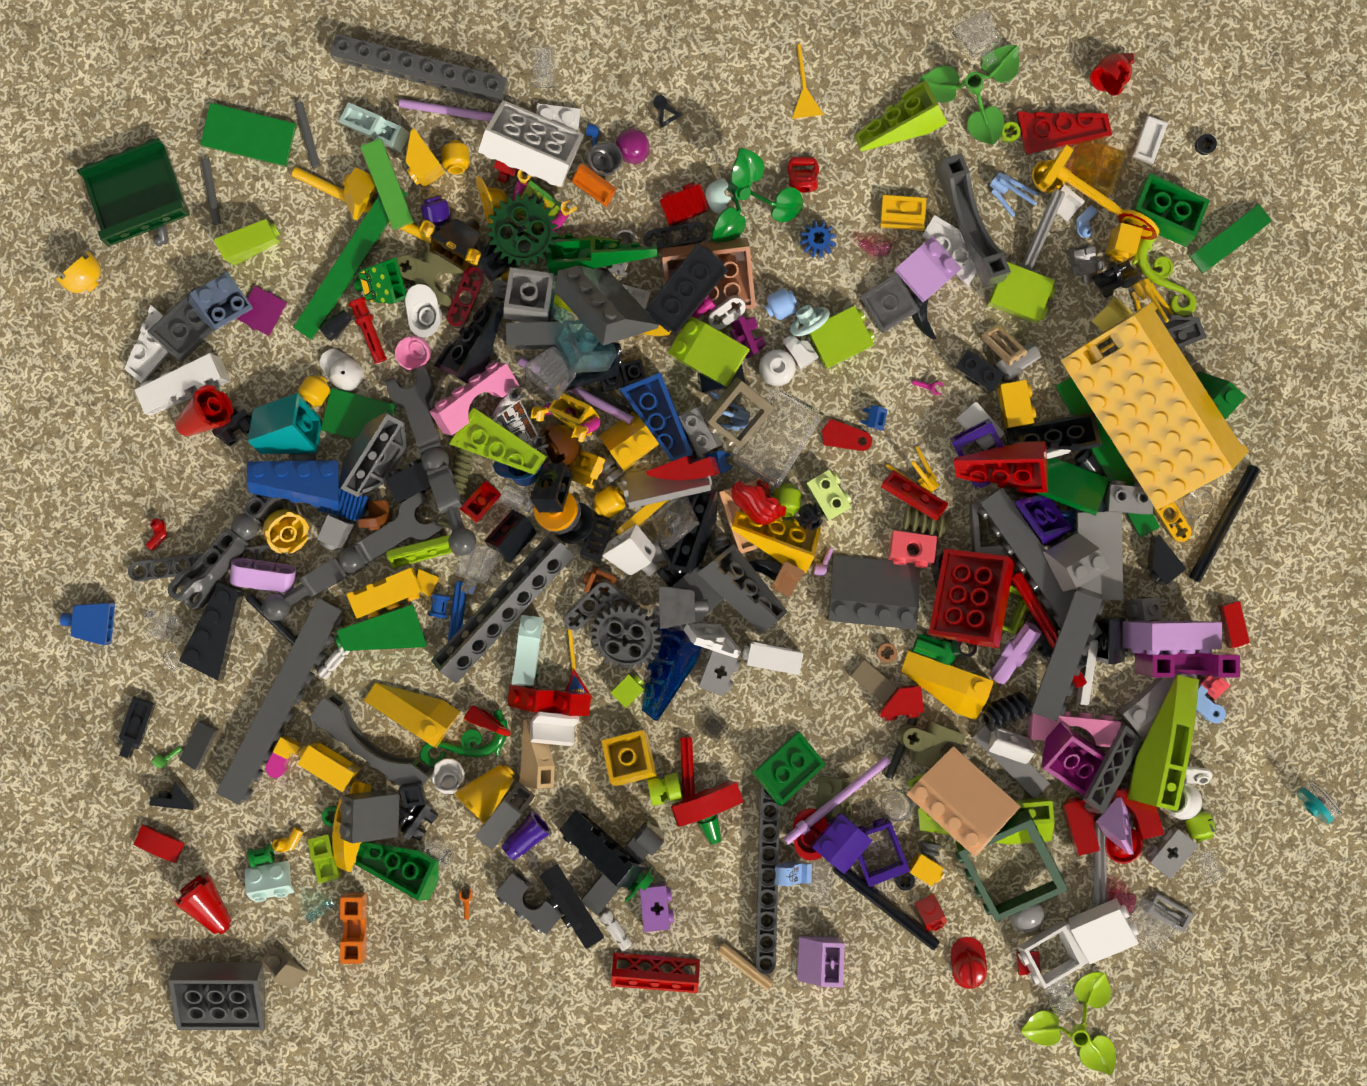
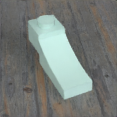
[338,102,410,153]
[512,615,543,688]

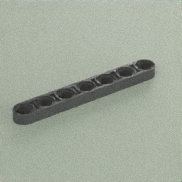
[128,545,280,581]

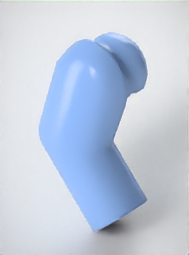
[1076,205,1098,238]

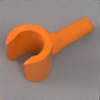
[459,888,473,920]

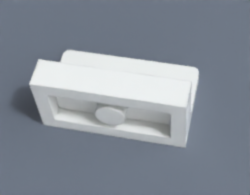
[530,712,579,746]

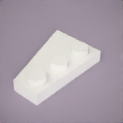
[922,215,977,287]

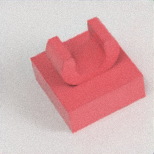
[1199,675,1231,700]

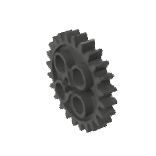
[591,602,662,671]

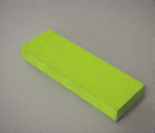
[386,535,453,568]

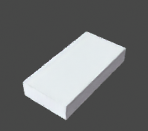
[1131,116,1168,165]

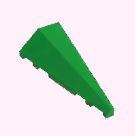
[547,233,657,276]

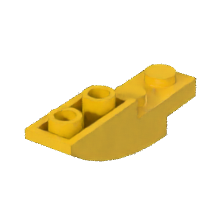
[332,780,372,872]

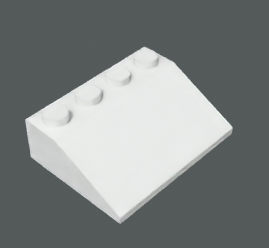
[478,100,584,187]

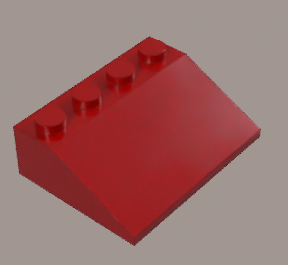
[928,549,1014,648]

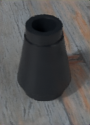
[319,310,352,342]
[1074,449,1105,476]

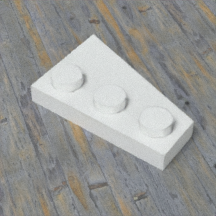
[125,305,170,383]

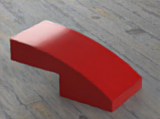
[133,825,185,863]

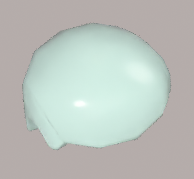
[705,178,731,214]

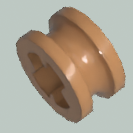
[877,643,897,663]

